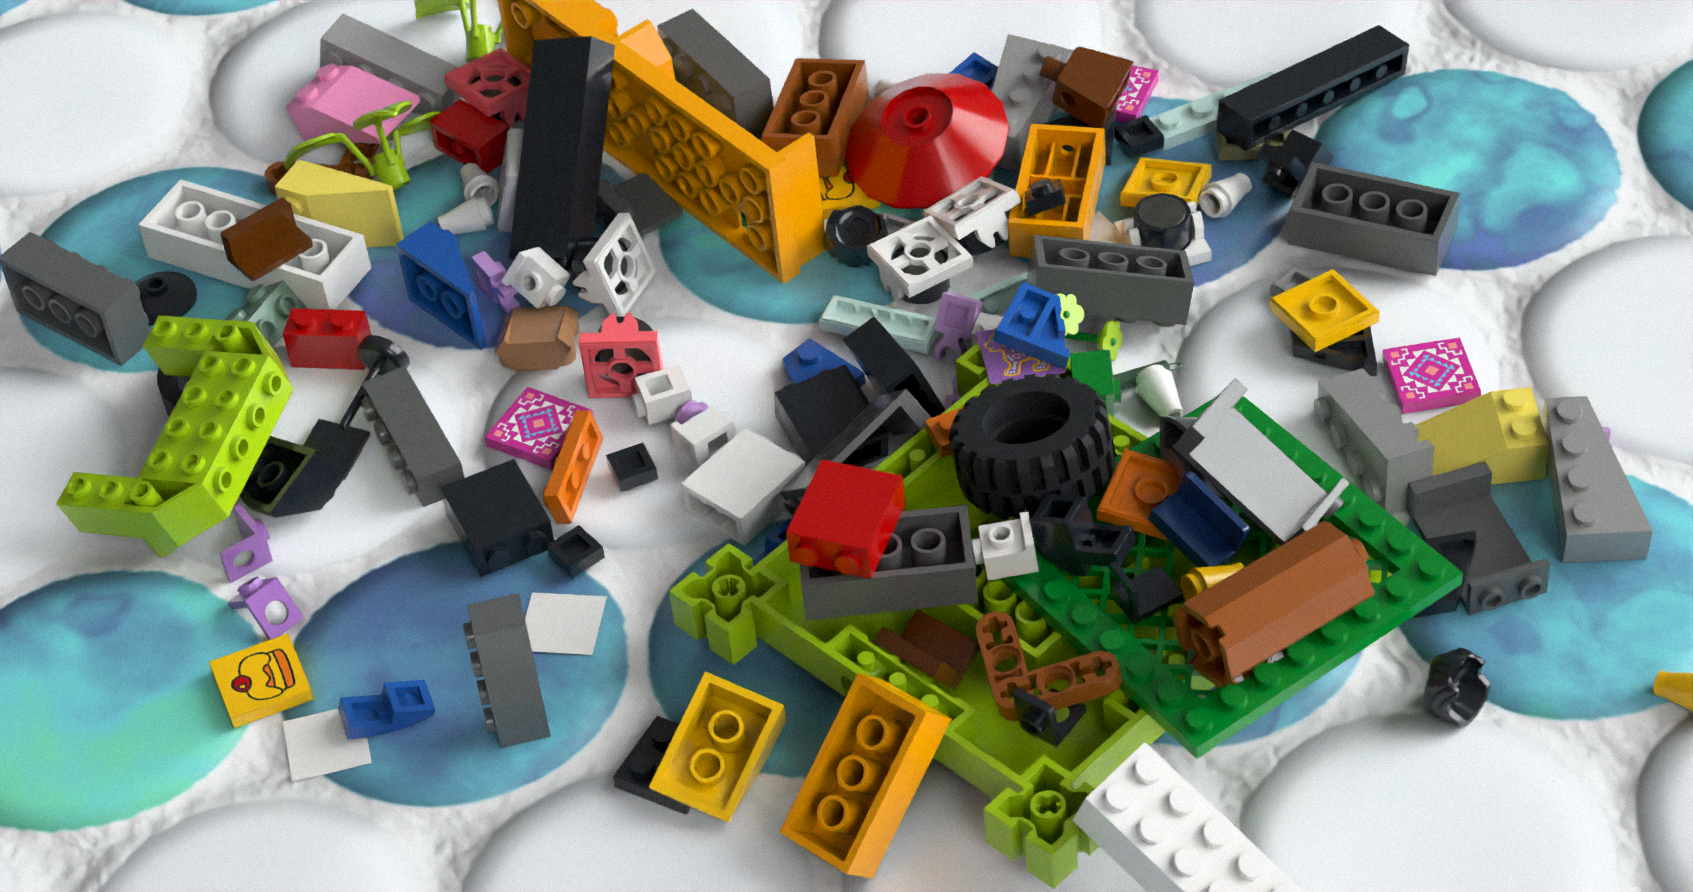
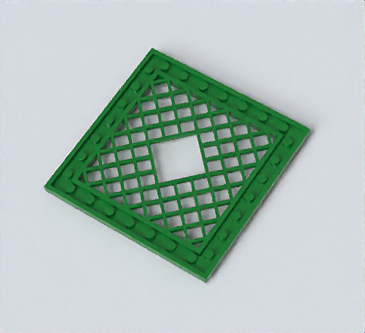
[984,396,1463,759]

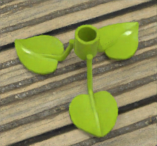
[414,0,503,62]
[284,100,440,190]

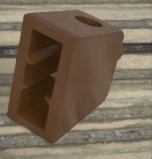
[1040,46,1134,128]

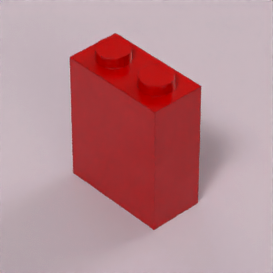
[786,459,905,579]

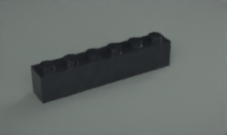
[1216,25,1410,151]

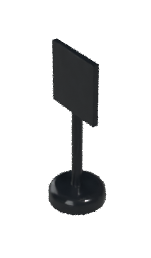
[303,335,410,480]

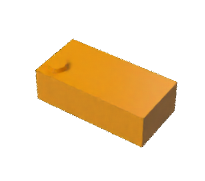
[779,673,951,878]

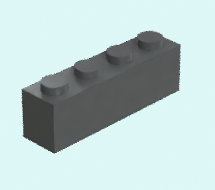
[360,366,465,507]
[463,593,551,748]

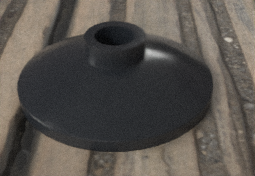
[134,271,197,325]

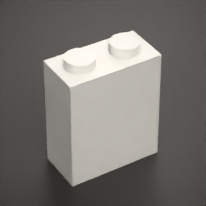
[681,428,806,546]

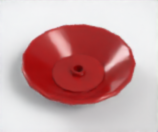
[845,73,1009,209]

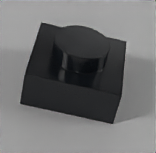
[1114,115,1164,159]
[1024,179,1066,216]
[606,442,658,492]
[546,525,605,578]

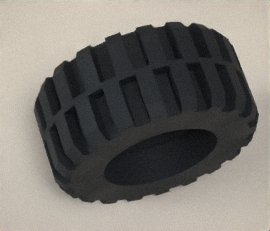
[949,374,1116,519]

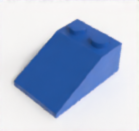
[396,221,486,350]

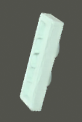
[819,295,939,354]

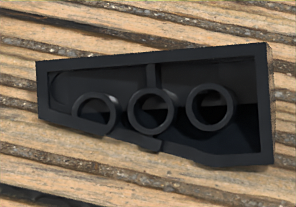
[240,436,344,518]

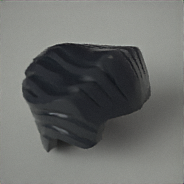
[823,205,889,267]
[1424,648,1491,727]

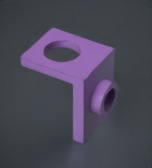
[220,503,273,583]
[227,576,303,640]

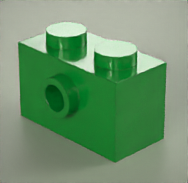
[1069,350,1121,417]

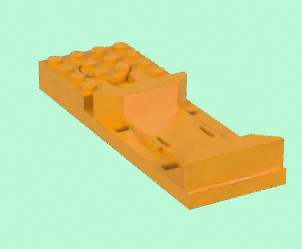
[497,0,826,284]

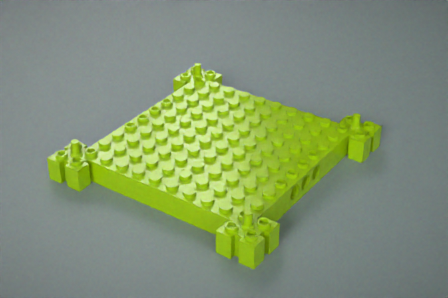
[669,328,1390,889]

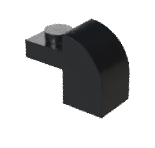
[1257,129,1334,197]
[1030,494,1137,577]

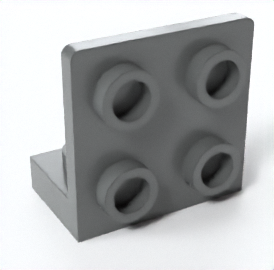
[595,173,683,237]

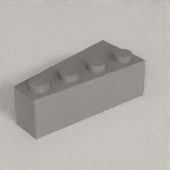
[320,13,461,115]
[992,34,1074,171]
[1314,368,1434,515]
[1542,396,1653,563]

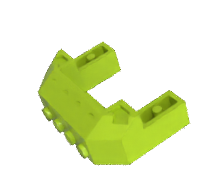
[56,316,294,558]

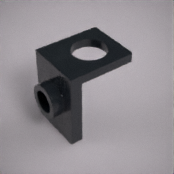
[1109,561,1182,625]
[1013,688,1087,747]

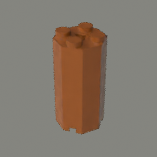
[1172,521,1374,688]

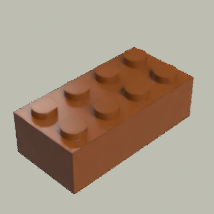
[761,58,869,178]

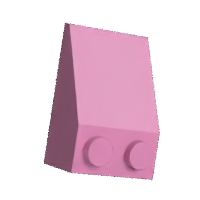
[286,64,421,143]

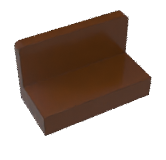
[220,197,313,281]
[874,610,980,691]

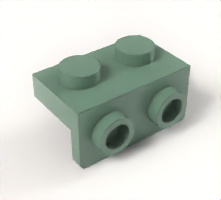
[225,280,306,348]

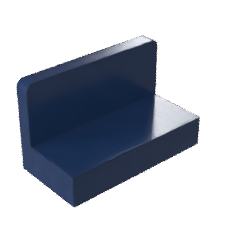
[1148,471,1250,567]

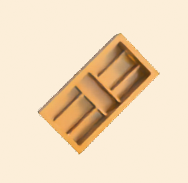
[1008,124,1106,258]

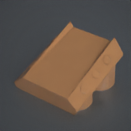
[495,305,579,371]

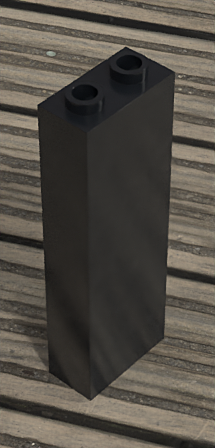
[509,36,615,271]

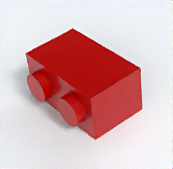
[429,99,510,174]
[283,308,371,370]

